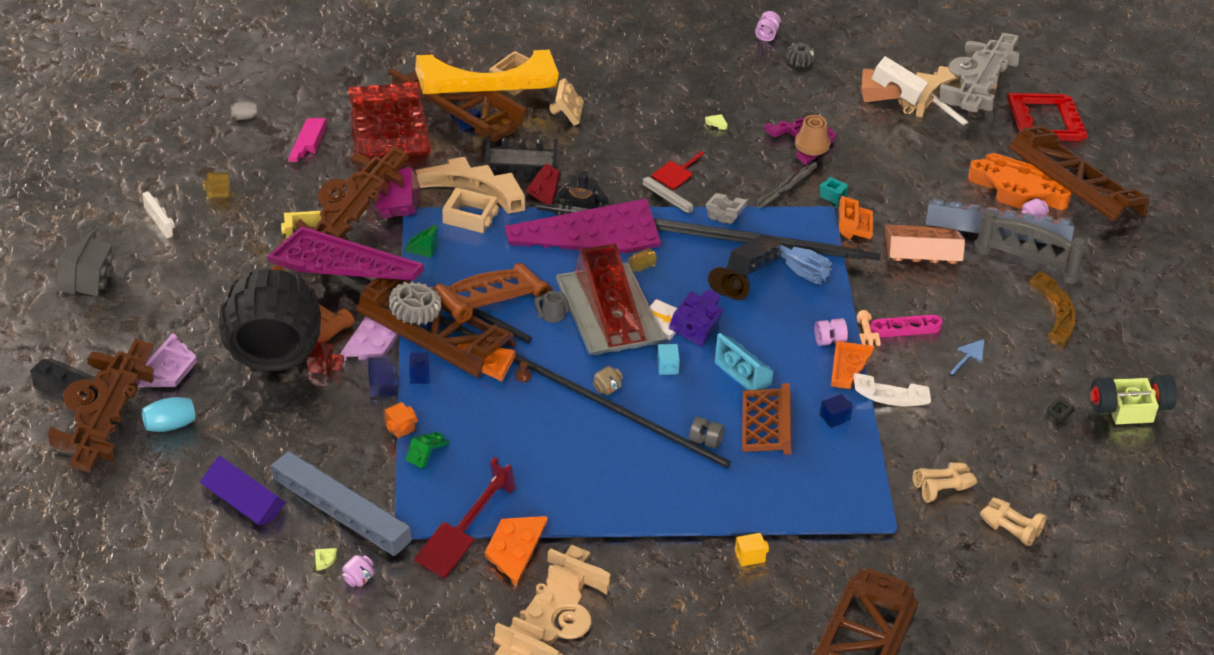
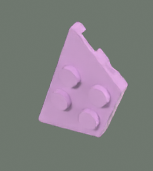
[340,317,399,360]
[138,333,197,387]

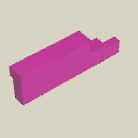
[288,118,328,162]

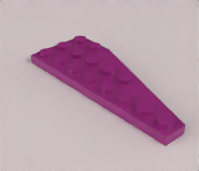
[505,198,661,253]
[267,226,424,281]

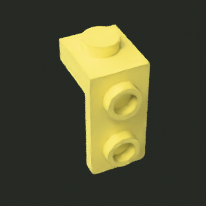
[281,211,321,239]

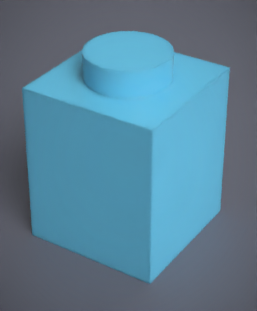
[657,344,680,375]

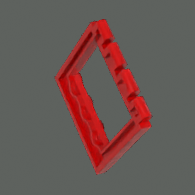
[1007,93,1088,141]

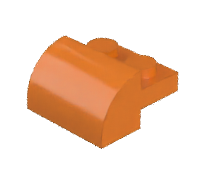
[839,196,873,240]

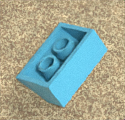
[715,333,773,390]

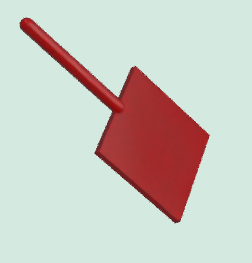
[651,151,704,190]

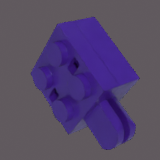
[668,290,724,347]

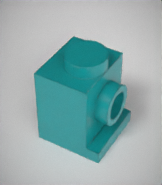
[819,177,849,208]

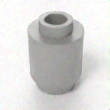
[231,101,257,121]

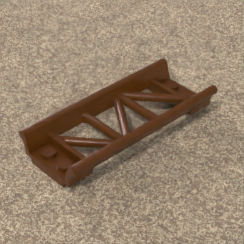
[389,52,528,142]
[1008,126,1150,222]
[356,278,517,378]
[814,568,919,655]

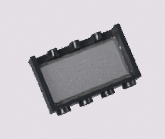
[484,136,558,179]

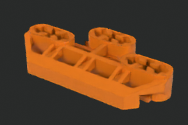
[968,153,1072,209]

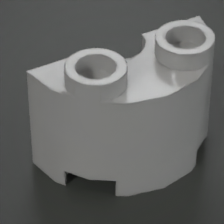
[705,193,747,224]

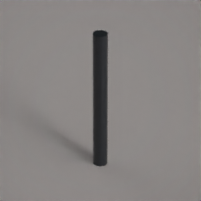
[472,308,532,344]

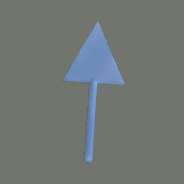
[950,339,984,375]

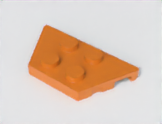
[485,516,548,586]

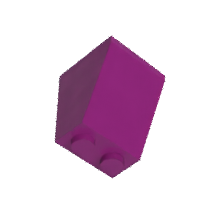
[376,167,420,219]

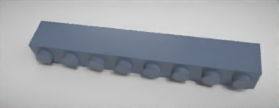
[925,198,1074,246]
[271,451,412,556]

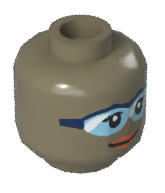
[592,366,623,396]

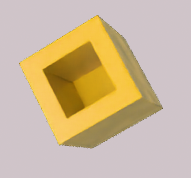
[735,533,769,567]

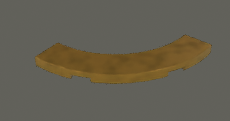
[1029,270,1076,347]

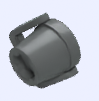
[534,291,569,323]

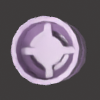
[755,11,781,42]
[814,318,848,346]

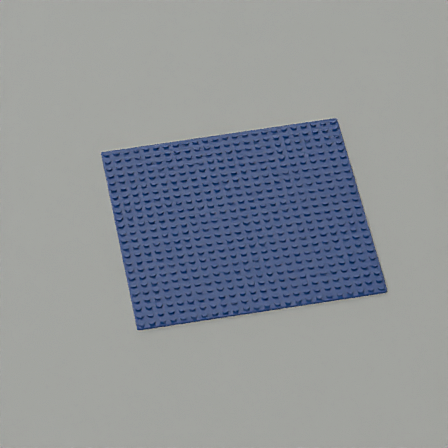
[395,206,897,539]

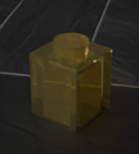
[203,172,230,198]

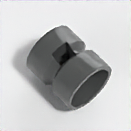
[689,416,725,449]

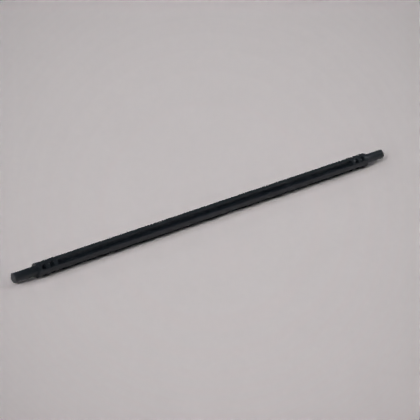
[537,203,881,261]

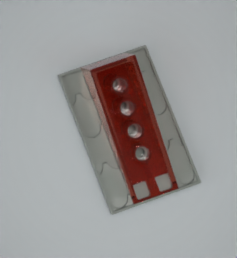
[556,243,665,355]

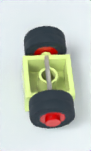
[1090,375,1177,424]

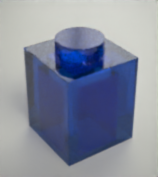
[409,353,430,384]
[820,394,853,428]

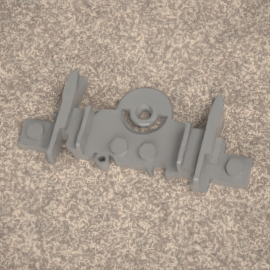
[939,33,1020,112]

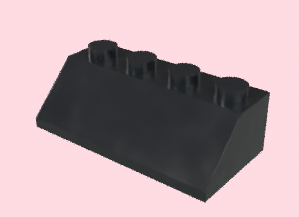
[30,358,99,402]

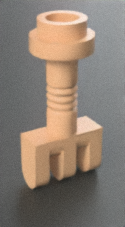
[856,310,880,346]

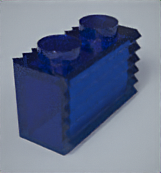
[368,356,398,397]

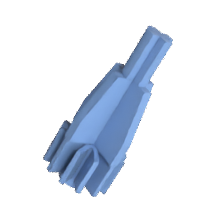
[780,245,832,285]

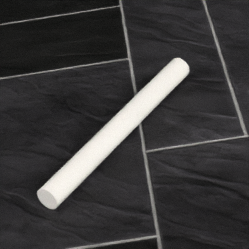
[931,93,968,125]

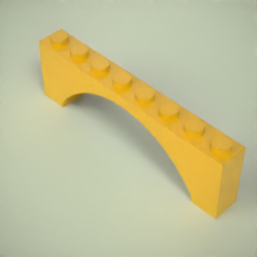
[415,50,559,94]

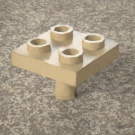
[549,78,584,126]

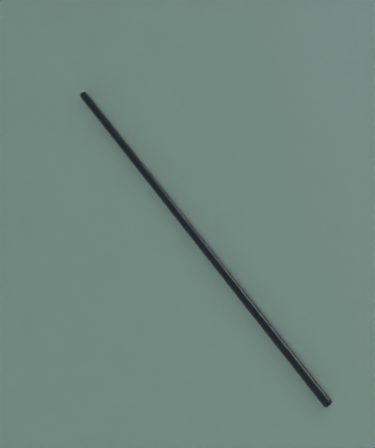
[344,275,731,469]

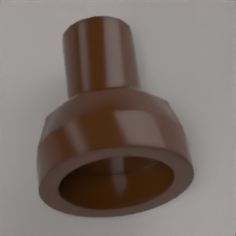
[515,361,531,383]

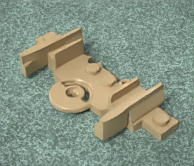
[494,545,611,655]

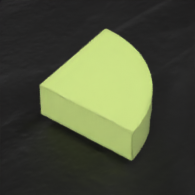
[705,114,727,130]
[315,548,337,571]

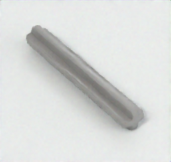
[643,176,694,214]

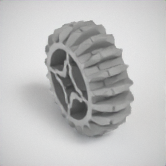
[389,281,441,326]

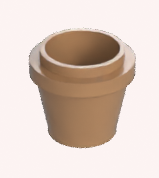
[795,115,830,156]

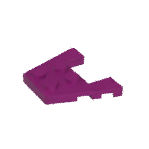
[764,118,837,165]

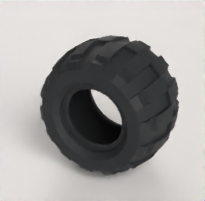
[219,269,321,371]

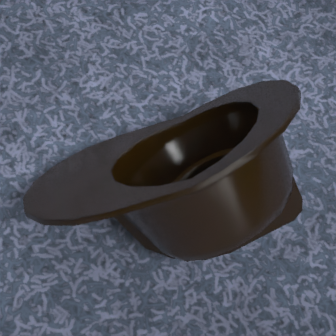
[708,267,751,301]

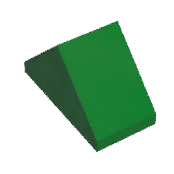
[405,224,438,258]

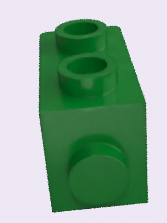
[405,432,449,469]

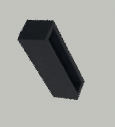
[727,235,782,276]

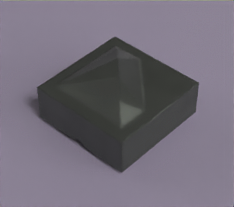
[1046,396,1075,424]

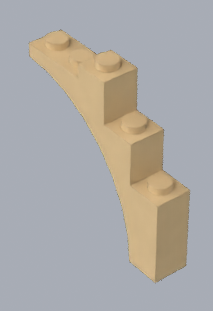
[914,62,999,117]
[415,157,525,214]

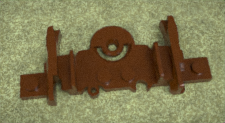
[296,146,409,241]
[48,339,154,473]

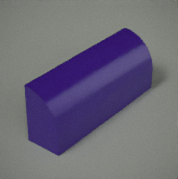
[200,455,286,525]

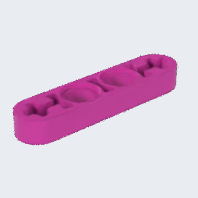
[870,315,943,338]

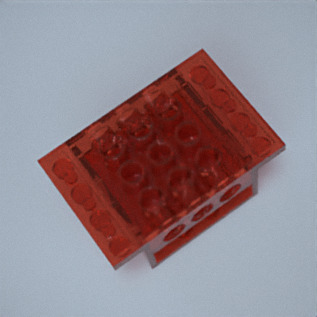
[348,82,431,173]

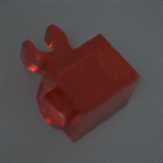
[307,342,344,374]

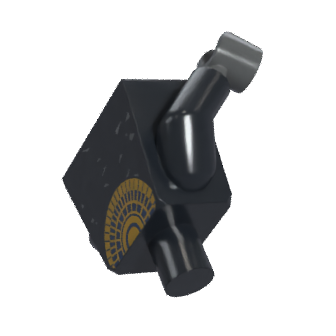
[557,171,612,209]

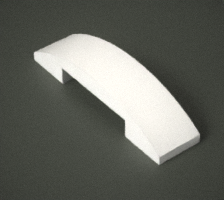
[854,373,931,406]

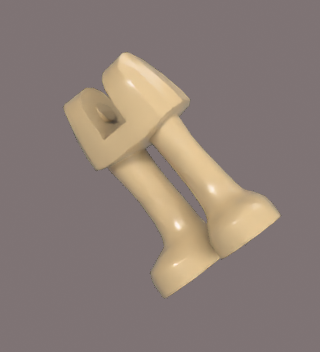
[913,463,977,503]
[980,498,1047,546]

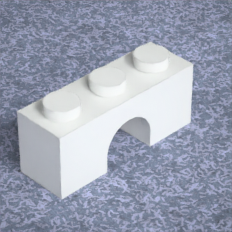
[871,56,928,105]

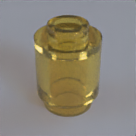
[628,248,657,272]

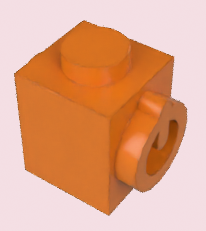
[385,402,418,438]

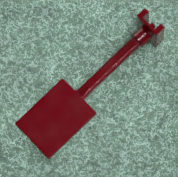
[413,457,516,579]

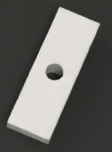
[142,192,175,238]

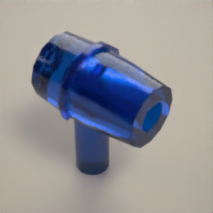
[450,107,481,131]

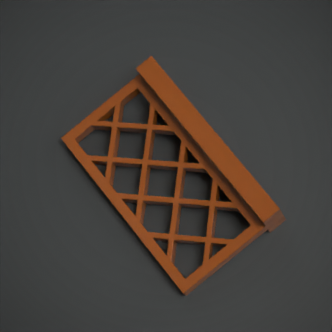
[742,383,792,455]

